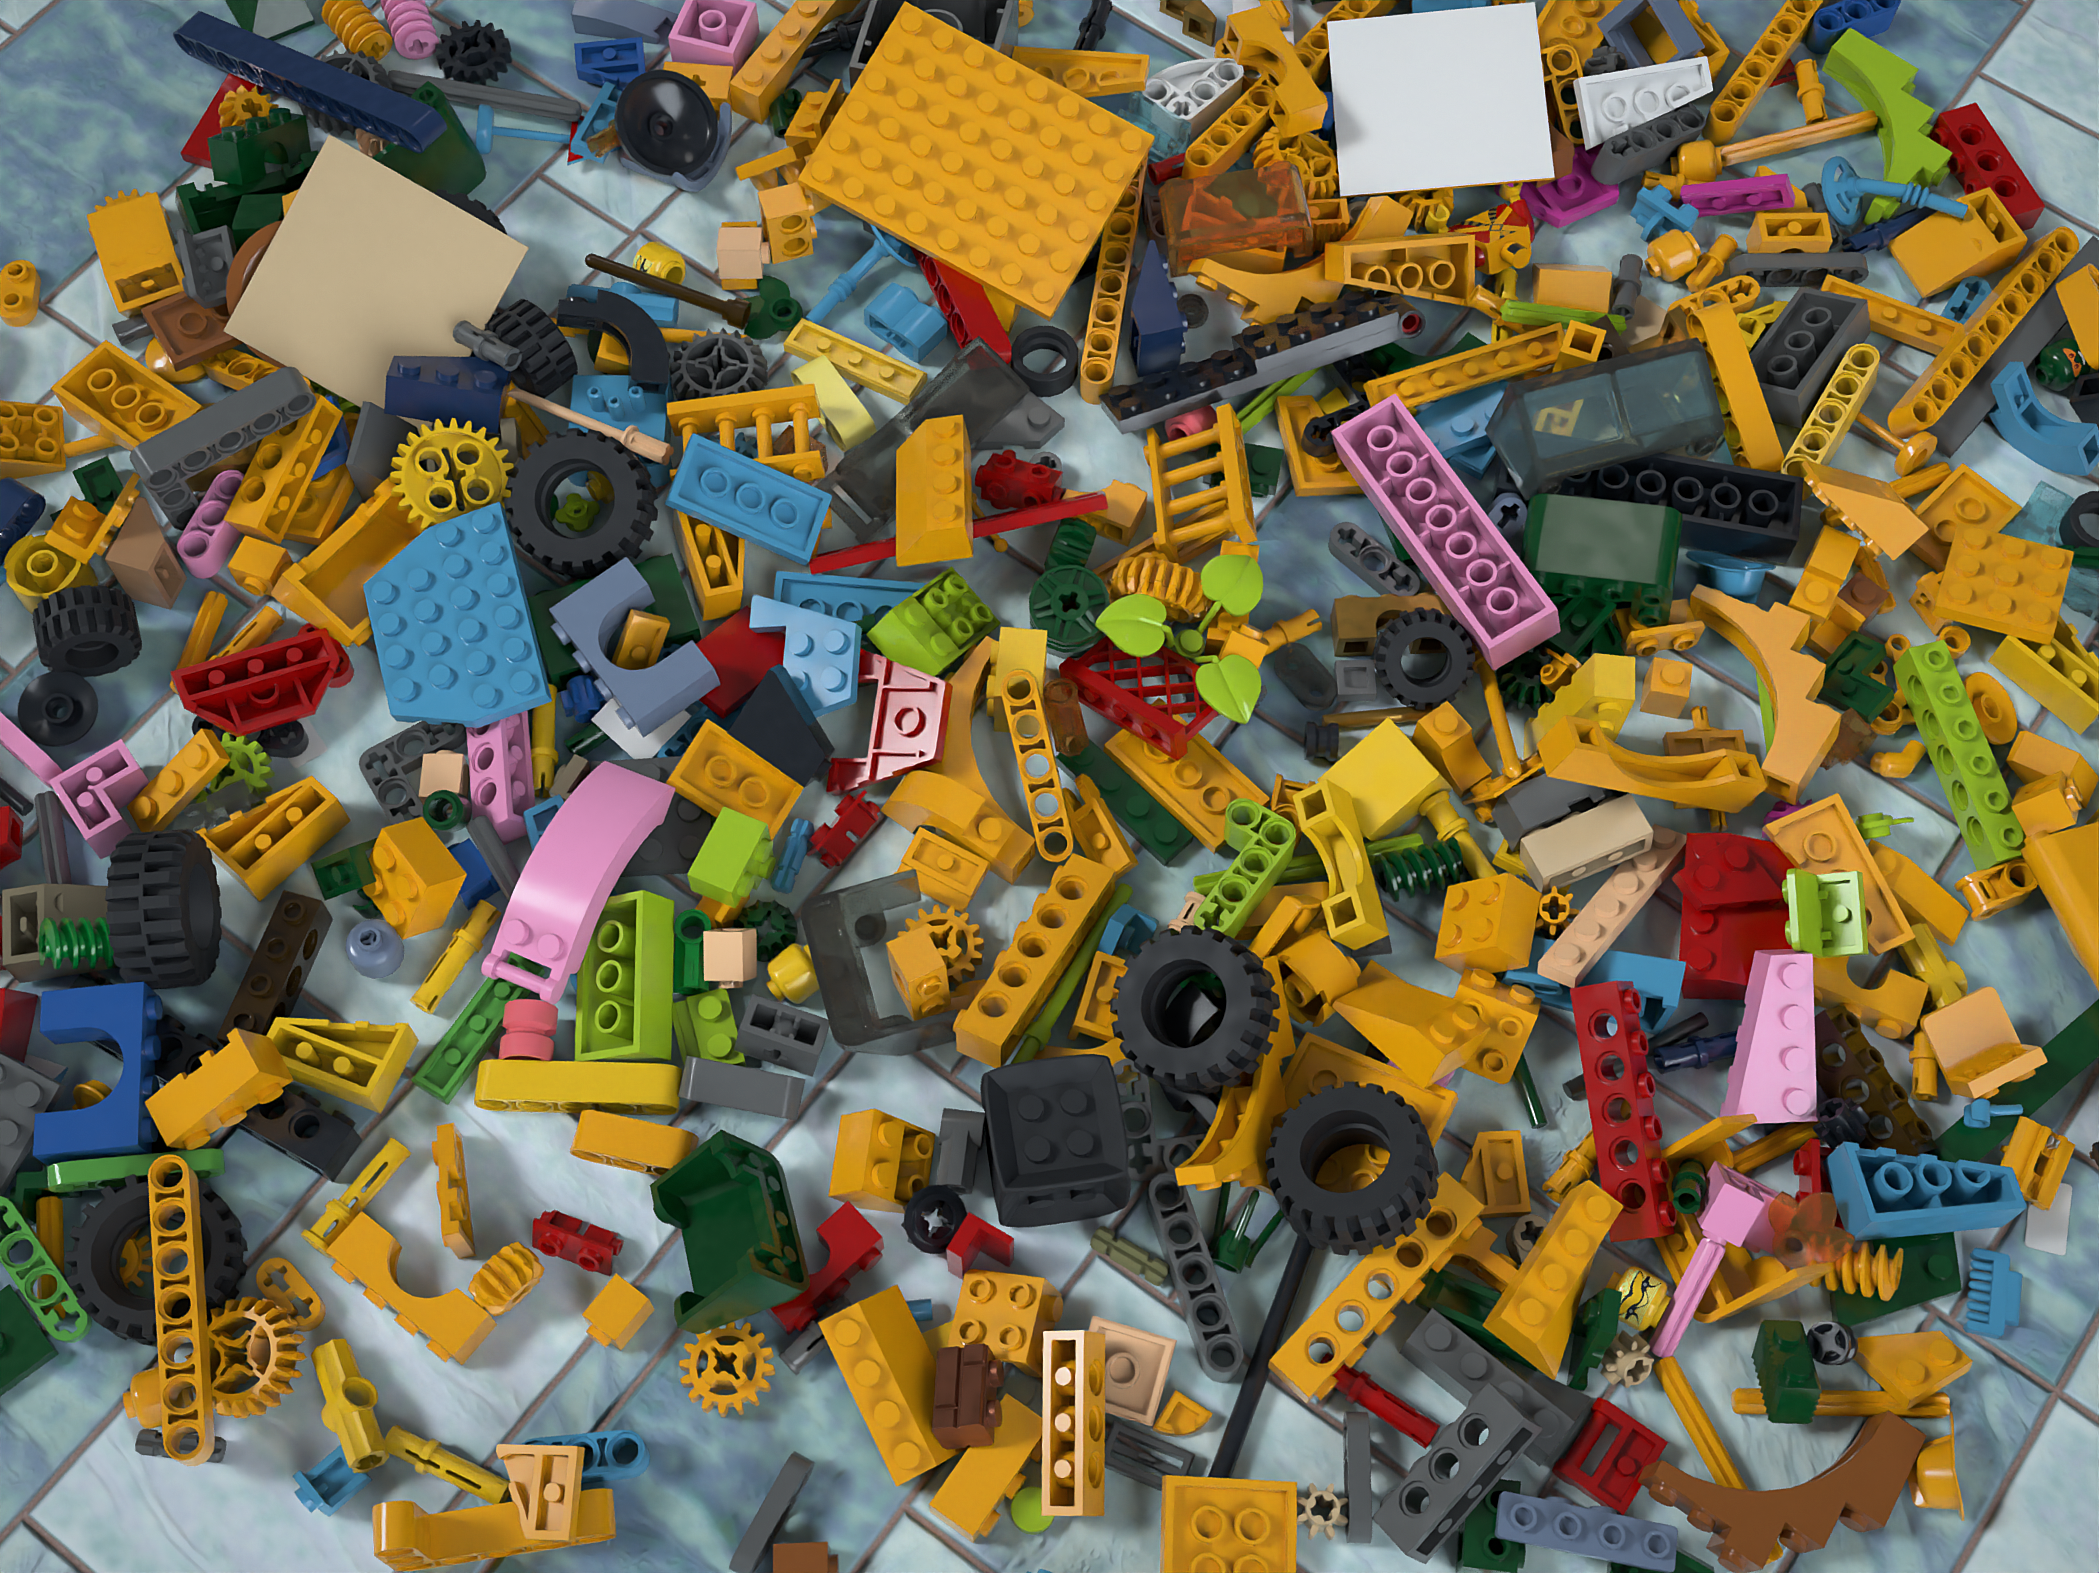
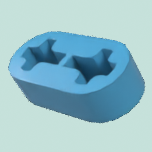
[1940,276,1991,325]

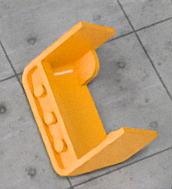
[1634,1113,1833,1323]

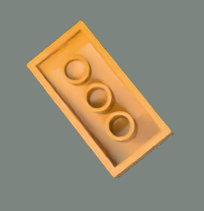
[51,340,204,451]

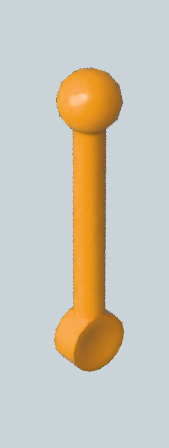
[972,492,1008,553]

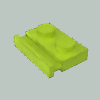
[672,988,747,1067]

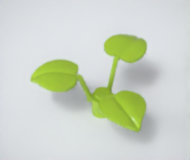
[1095,555,1263,725]

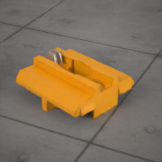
[1999,1116,2075,1211]

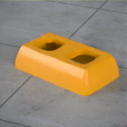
[1247,894,1323,957]

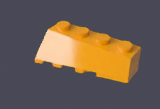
[1482,1179,1624,1380]

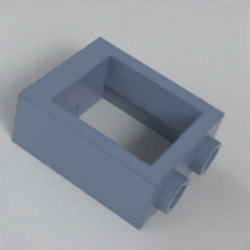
[1597,0,1705,69]

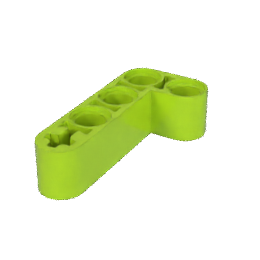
[1193,798,1296,939]

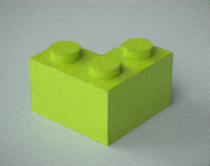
[687,806,776,908]

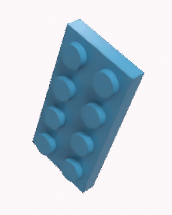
[665,433,833,566]

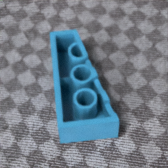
[1501,935,1686,1035]

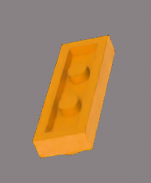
[127,728,231,832]

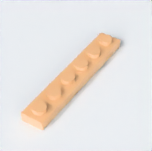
[1538,824,1687,988]

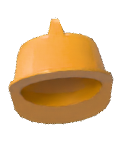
[1907,1411,1965,1521]

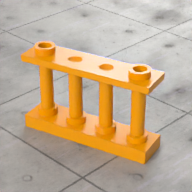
[667,383,826,483]
[1143,403,1258,563]

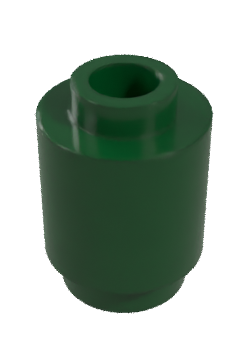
[423,790,472,832]

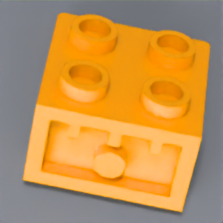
[43,472,141,565]

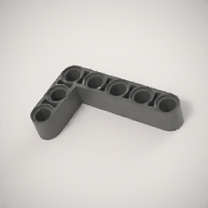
[129,367,317,531]

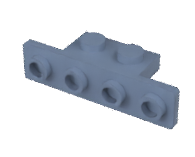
[1495,1491,1678,1573]

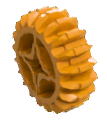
[1251,126,1340,201]
[1110,556,1213,624]
[185,1296,307,1419]

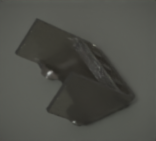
[801,869,958,1057]

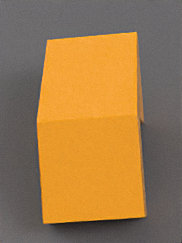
[2006,731,2099,809]

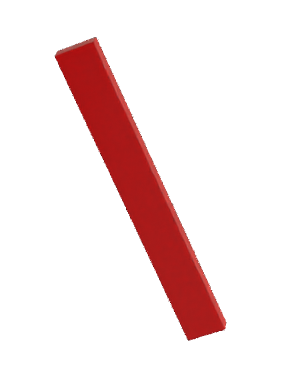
[809,491,1109,575]

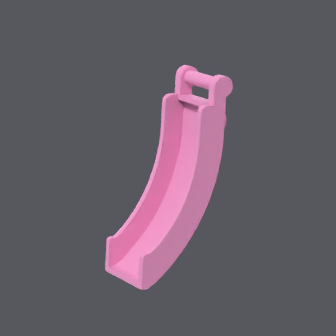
[481,761,676,1004]

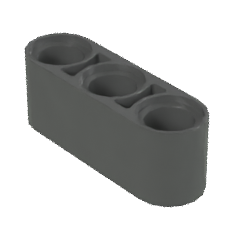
[678,1056,806,1120]

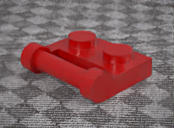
[1552,1398,1668,1515]

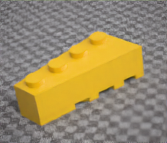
[1523,653,1635,760]

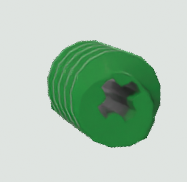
[39,917,115,970]

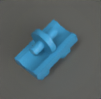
[1630,184,1699,242]

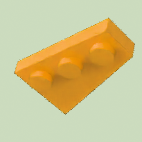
[432,1123,476,1259]

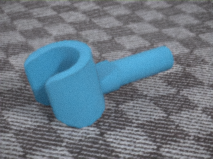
[1964,1099,2023,1128]

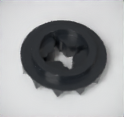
[901,1185,967,1254]

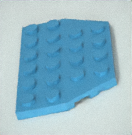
[363,502,552,728]

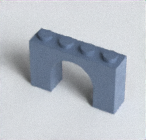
[549,557,721,738]

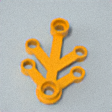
[1866,626,1971,735]

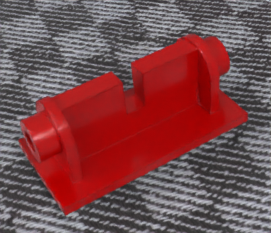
[806,789,880,869]
[532,1209,624,1277]

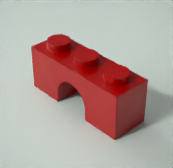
[765,1201,884,1336]

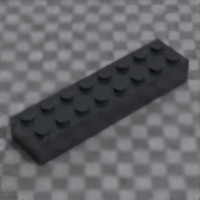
[1491,426,1804,564]

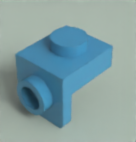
[293,1445,372,1517]

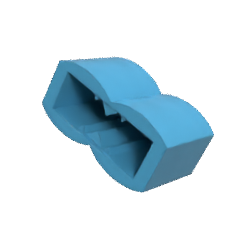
[864,282,947,363]

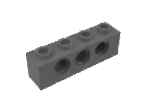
[1372,1383,1543,1564]

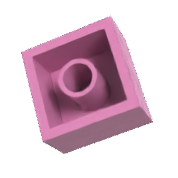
[668,0,760,76]

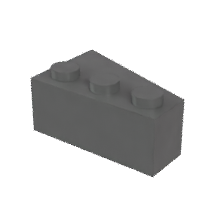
[1491,742,1632,852]

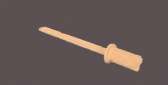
[507,388,674,465]

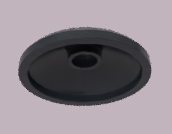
[614,70,718,177]

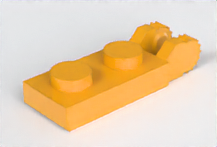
[1063,773,1139,882]

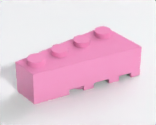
[1719,949,1817,1124]

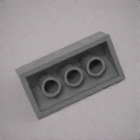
[1750,286,1871,428]

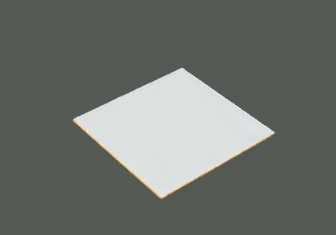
[1327,2,1555,198]

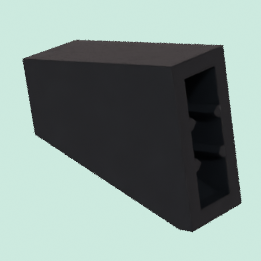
[727,664,835,788]

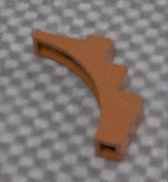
[1637,1410,1927,1573]

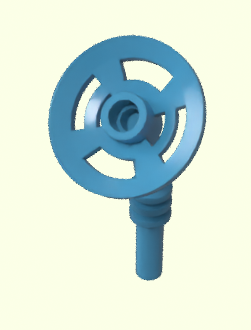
[1821,156,1968,226]
[804,224,918,324]

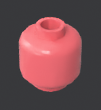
[1165,405,1218,452]

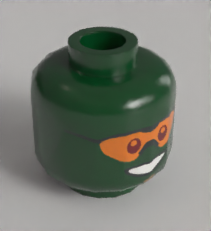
[2034,338,2091,391]

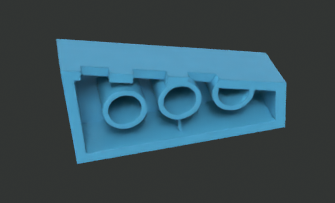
[1822,1142,2027,1242]

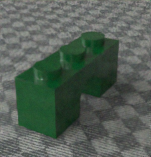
[207,108,311,185]

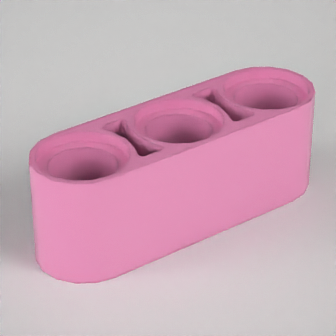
[177,470,244,579]

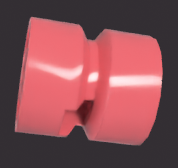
[498,999,558,1061]

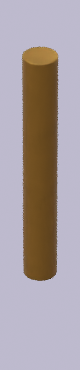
[1322,706,1434,729]

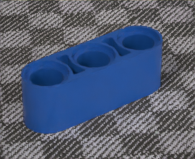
[1805,0,1901,55]

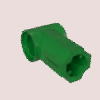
[673,909,711,996]

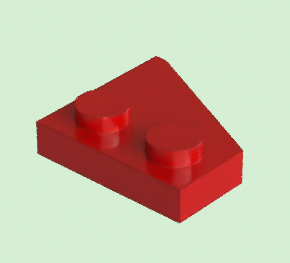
[1671,834,1783,911]

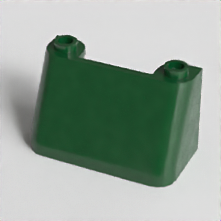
[372,81,487,195]
[175,150,319,241]
[650,1130,810,1334]

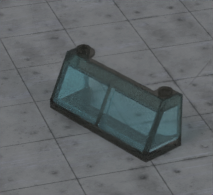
[1485,337,1726,500]

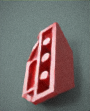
[170,628,340,737]

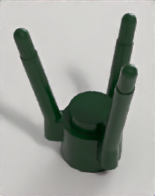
[1208,1182,1284,1274]

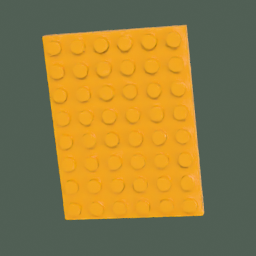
[798,1,1155,322]

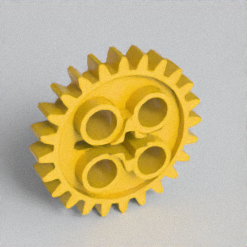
[389,418,514,533]

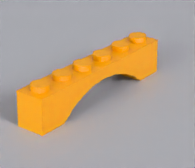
[729,0,861,125]
[1537,715,1767,814]

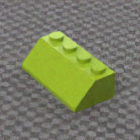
[574,890,674,1063]

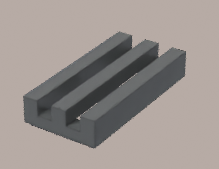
[1105,1420,1196,1491]

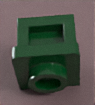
[9,1165,83,1224]

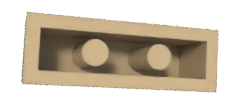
[1519,793,1654,895]

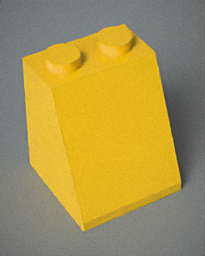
[1317,717,1453,841]

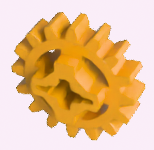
[897,904,984,987]
[679,1321,776,1418]

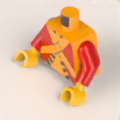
[1425,182,1535,275]

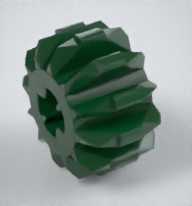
[1044,517,1097,571]
[1496,646,1555,712]

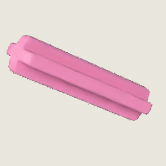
[1649,1237,1725,1358]

